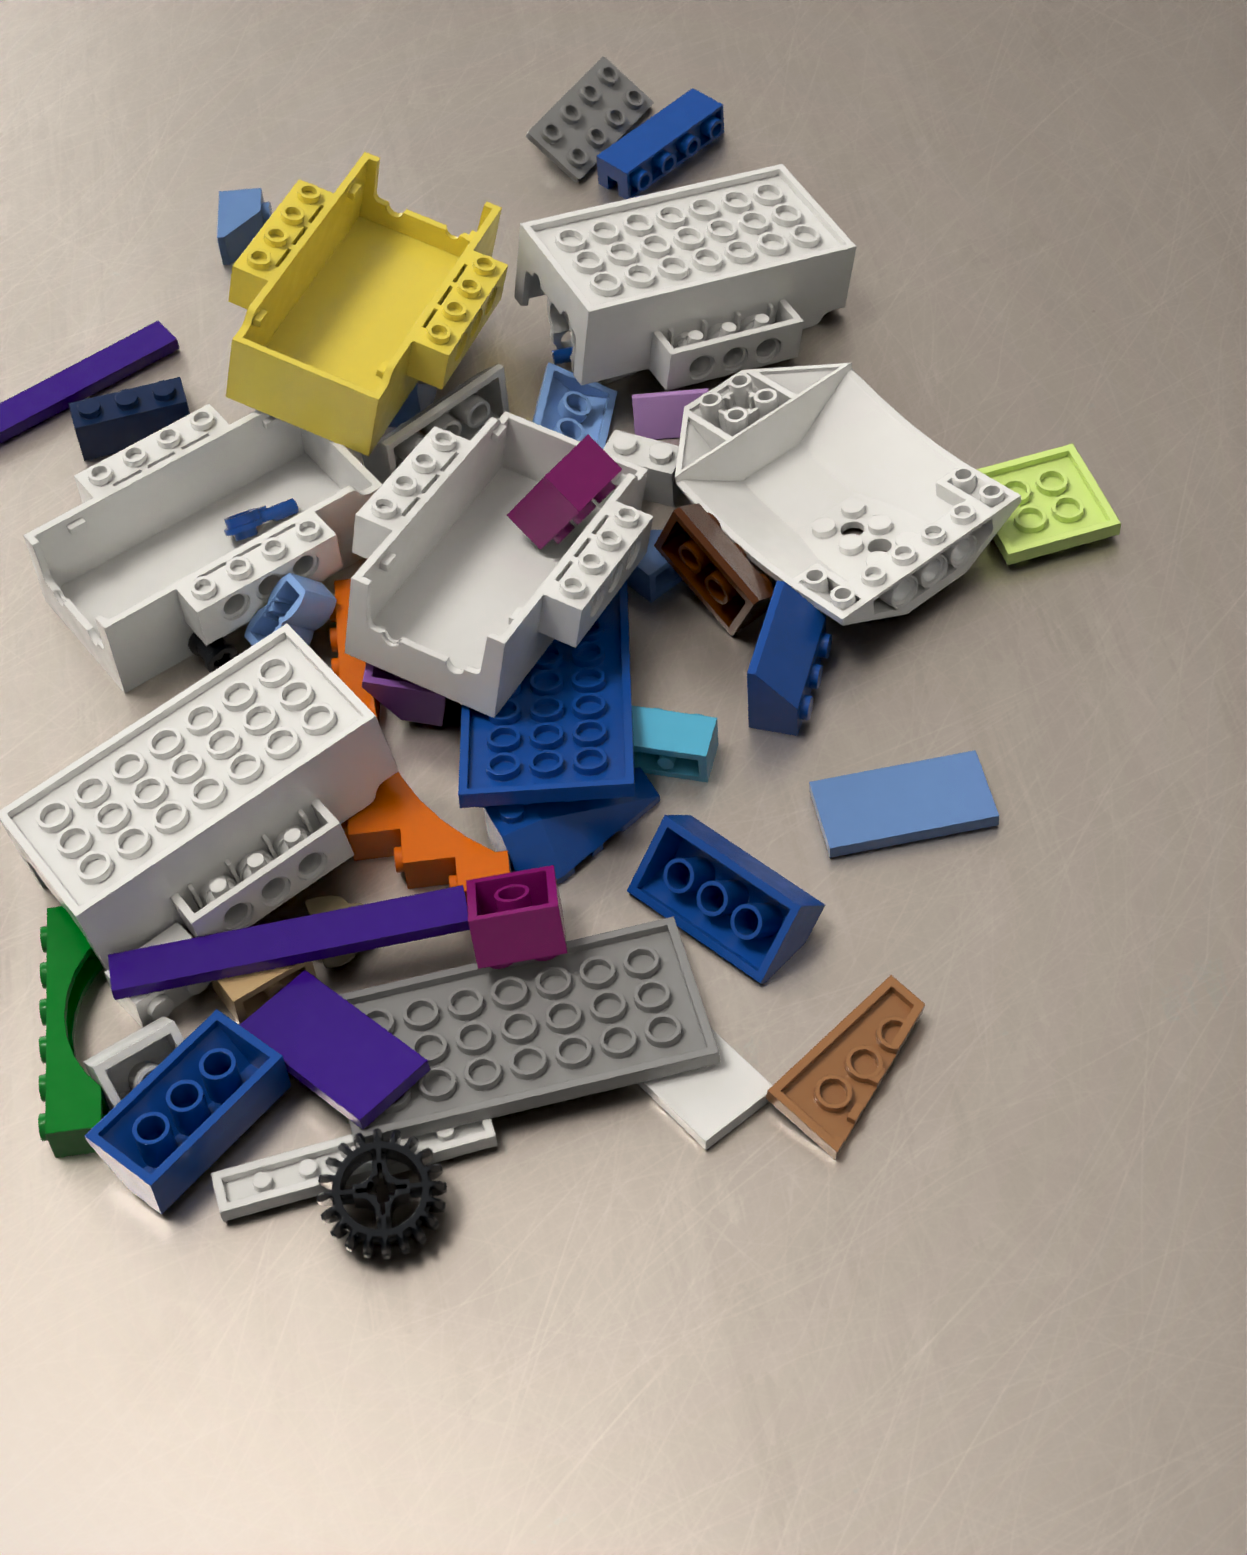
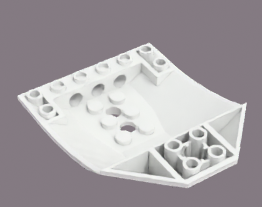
[675,363,1021,626]

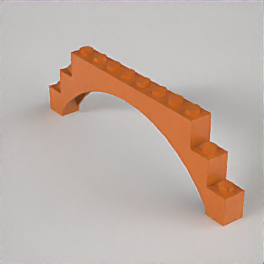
[329,579,511,902]

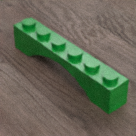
[38,906,110,1158]

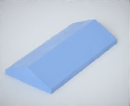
[532,362,618,449]

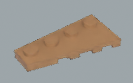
[766,975,925,1160]

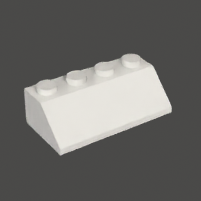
[362,363,510,484]

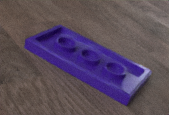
[240,970,430,1130]

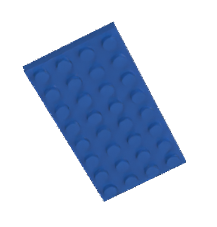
[458,580,635,808]

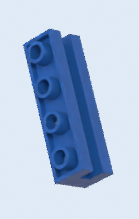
[596,88,724,199]

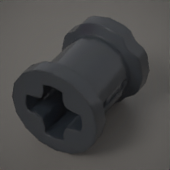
[188,632,239,673]

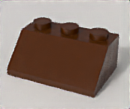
[654,503,774,637]

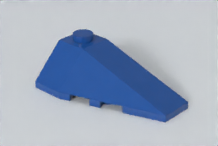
[484,767,660,884]

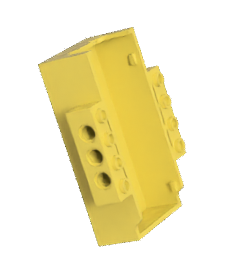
[226,152,508,456]

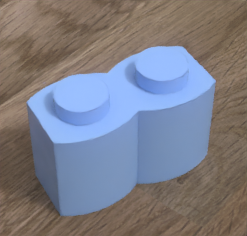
[244,573,337,646]

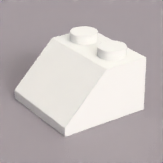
[83,1016,184,1110]

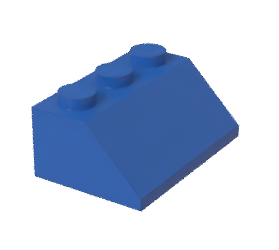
[747,580,832,736]

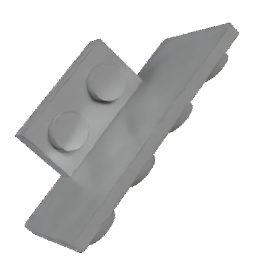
[526,57,653,183]

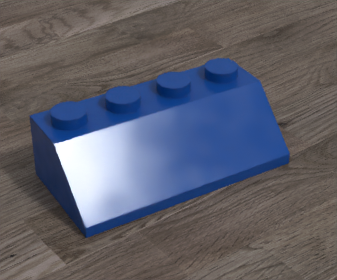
[627,815,825,984]
[85,1009,292,1215]

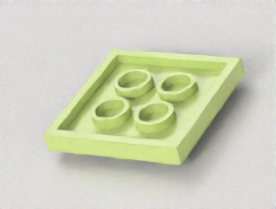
[976,443,1121,565]

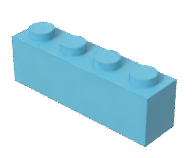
[632,706,719,783]

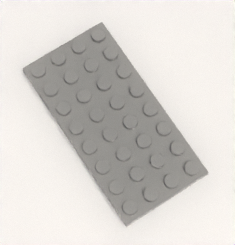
[339,916,720,1149]

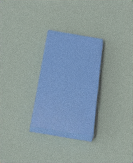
[809,750,999,858]

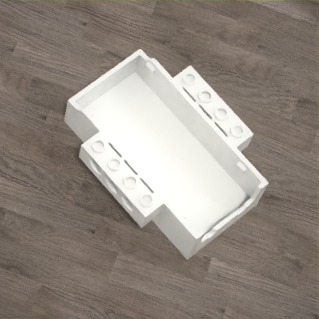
[514,164,856,391]
[24,404,382,693]
[345,411,653,718]
[0,624,398,971]

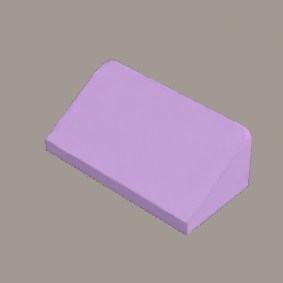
[632,388,708,440]

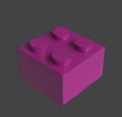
[507,434,622,550]
[466,865,567,969]

